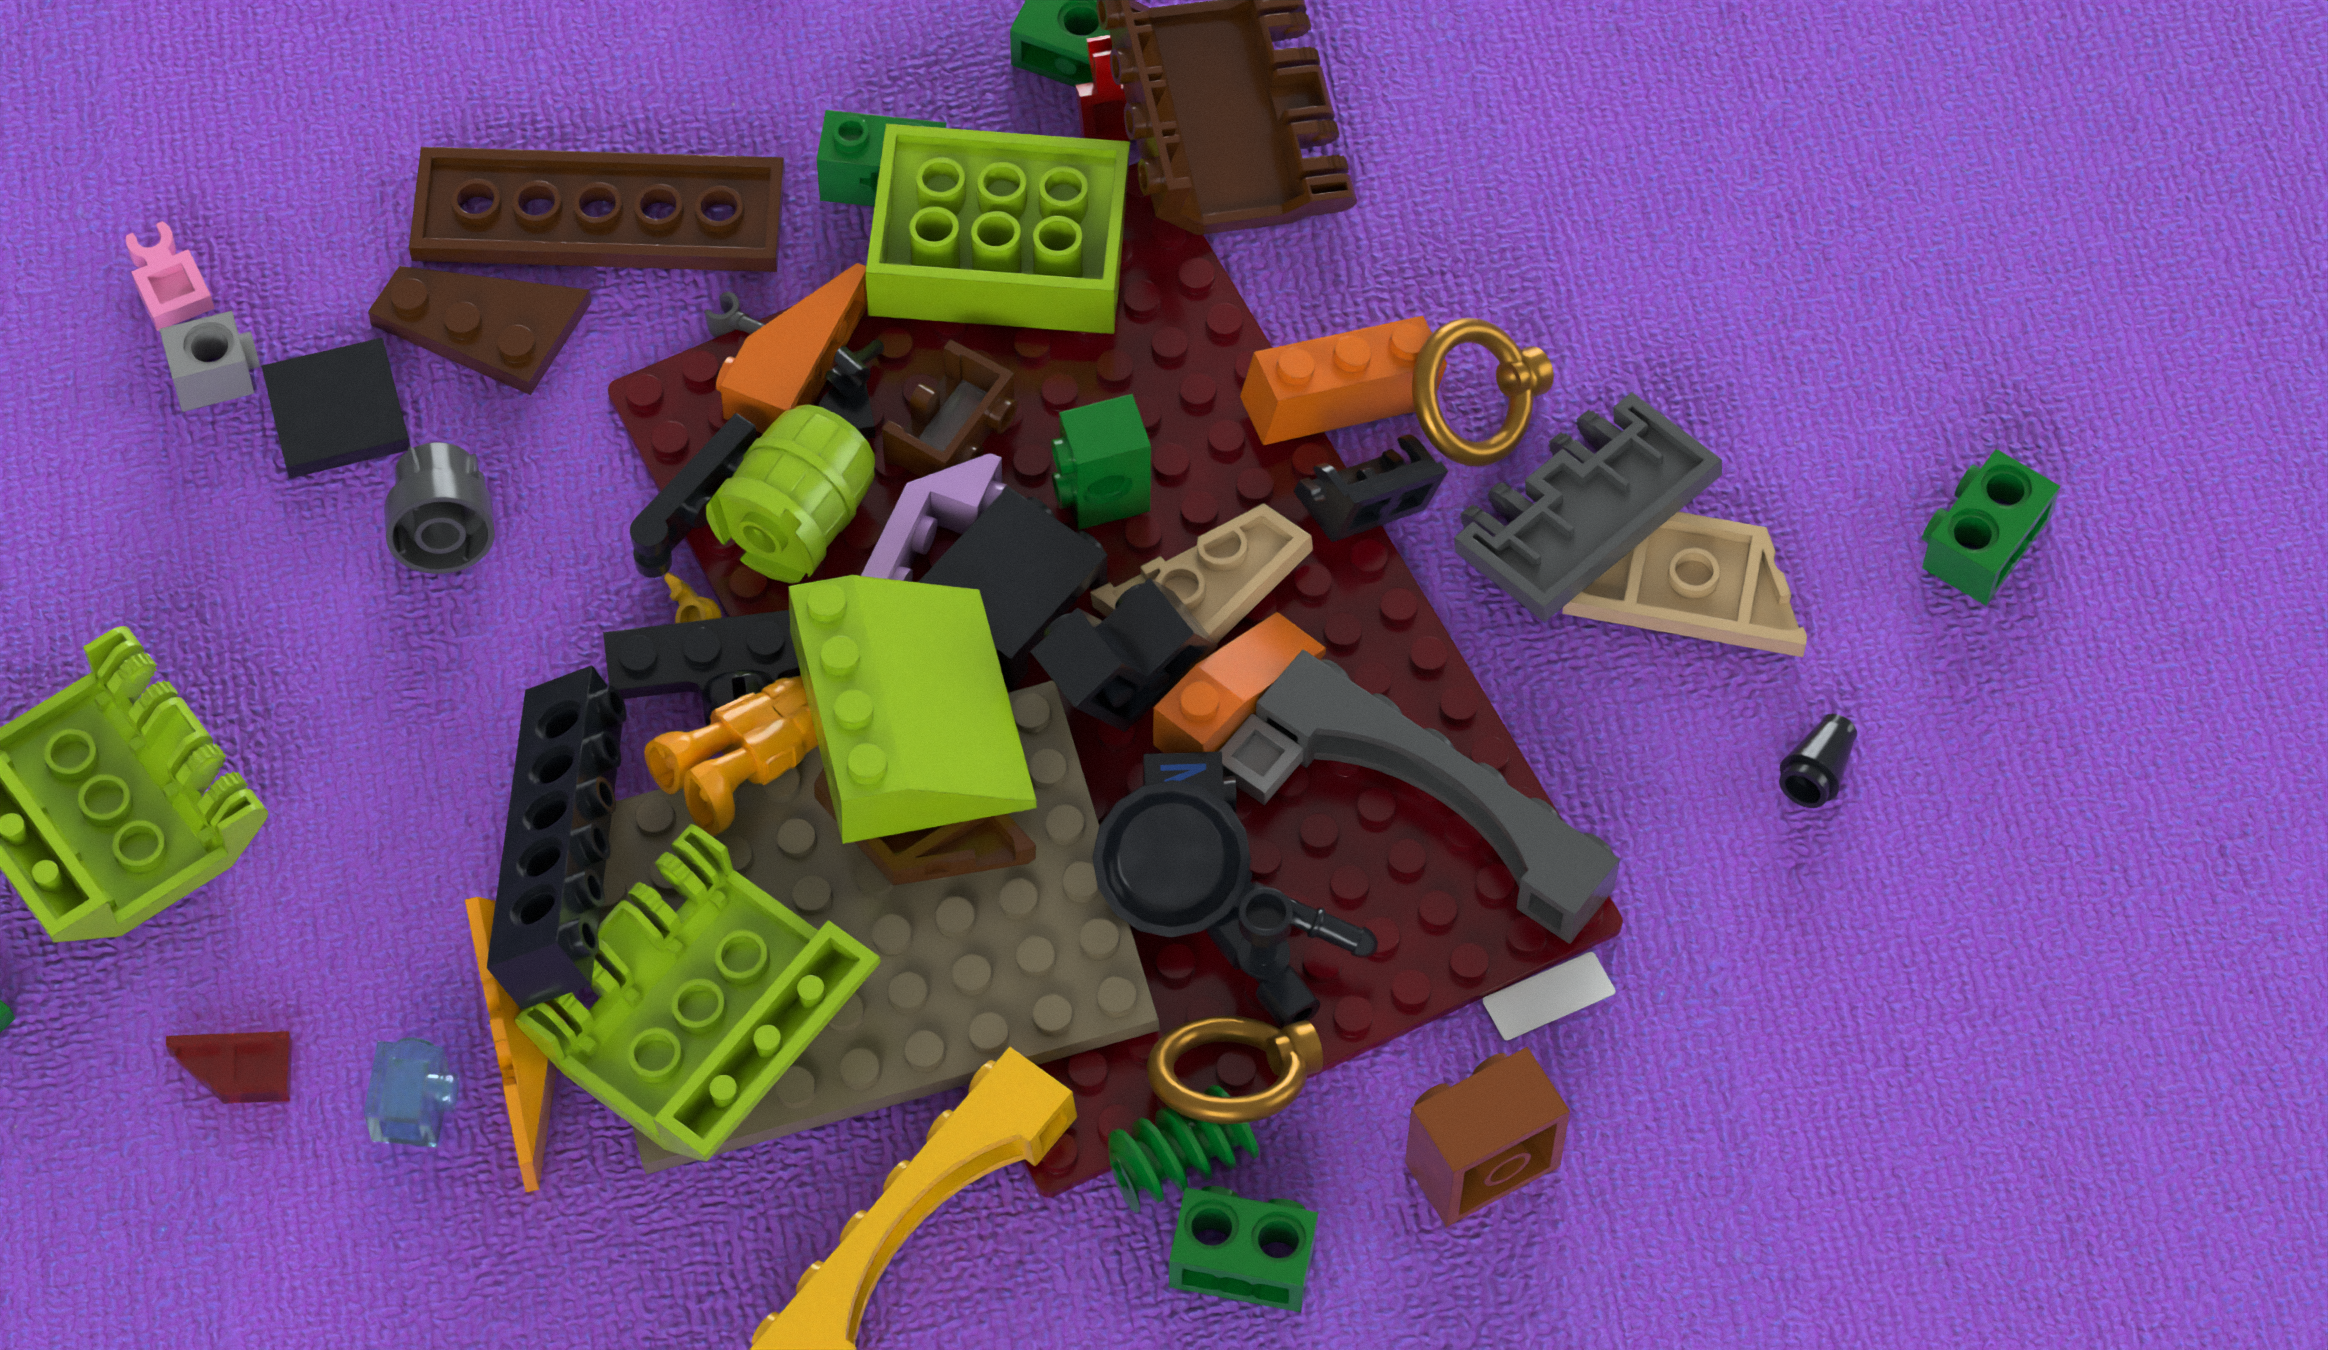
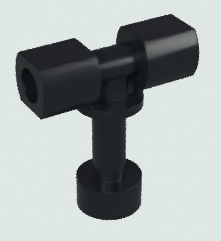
[1206,887,1320,1030]

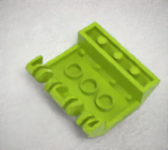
[0,626,268,943]
[514,824,881,1162]

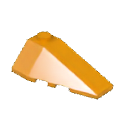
[465,897,564,1192]

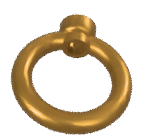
[1412,318,1554,467]
[1147,1016,1323,1124]

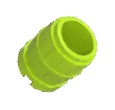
[706,404,875,583]

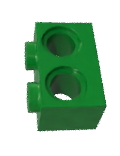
[1922,449,2060,606]
[1169,1186,1318,1313]

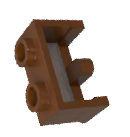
[882,339,1018,477]

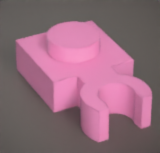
[126,221,215,331]

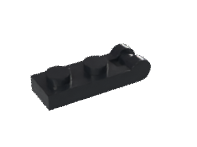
[630,413,757,578]

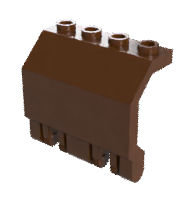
[1096,0,1357,235]

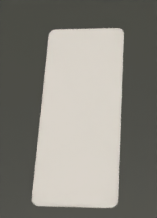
[1483,952,1615,1041]

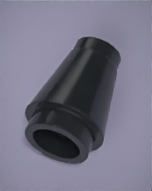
[1779,714,1857,808]

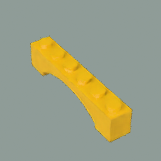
[749,1047,1077,1350]

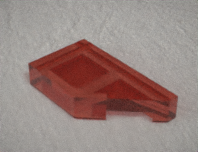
[166,1031,292,1104]

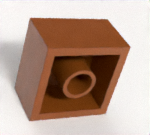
[1405,1047,1570,1227]

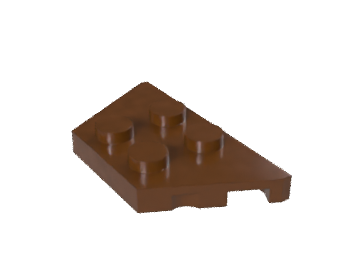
[814,767,1036,886]

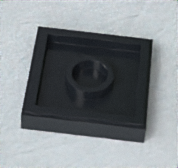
[261,337,410,479]

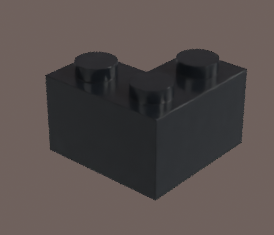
[1030,578,1218,732]

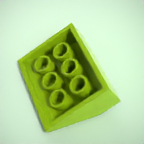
[865,124,1130,334]
[788,575,1037,844]

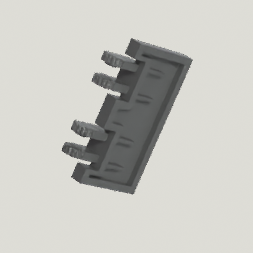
[1454,392,1722,622]

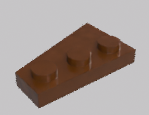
[368,266,591,395]

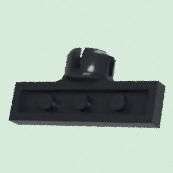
[603,610,801,726]

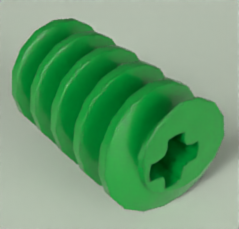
[1108,1085,1259,1213]

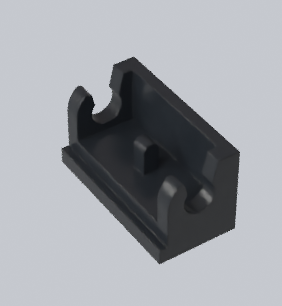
[1293,434,1448,543]

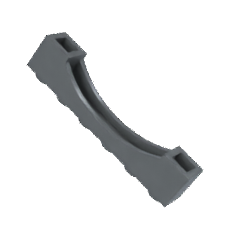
[1256,649,1620,944]

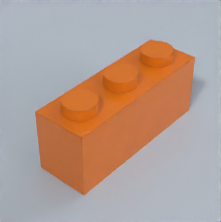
[1240,316,1447,445]

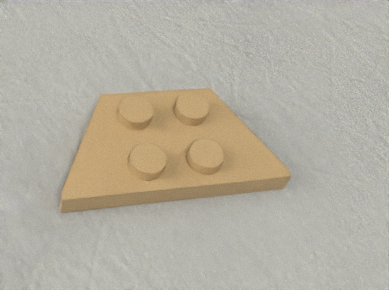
[1562,511,1807,657]

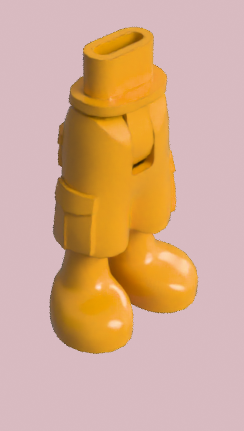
[644,676,818,837]

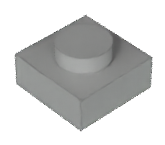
[1219,713,1304,805]

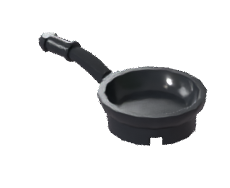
[1092,780,1378,958]

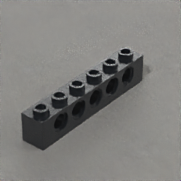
[486,665,627,1010]

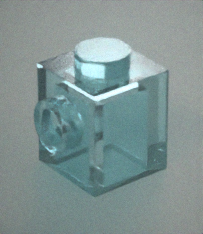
[364,1037,459,1148]

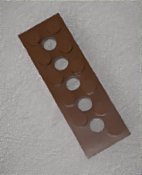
[409,147,785,272]

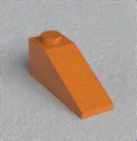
[716,263,868,433]
[1153,612,1326,753]

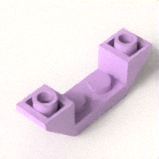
[861,453,1008,582]

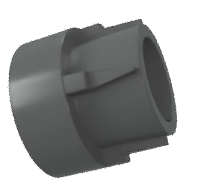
[384,442,495,574]

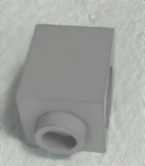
[159,311,260,412]

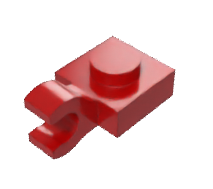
[1075,35,1130,141]

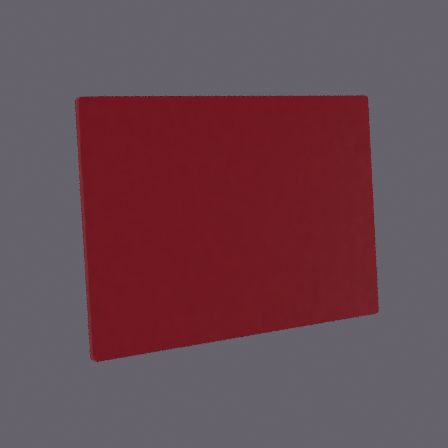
[608,162,1623,1198]

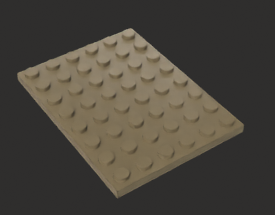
[595,681,1160,1175]

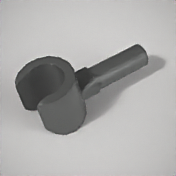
[704,291,766,338]

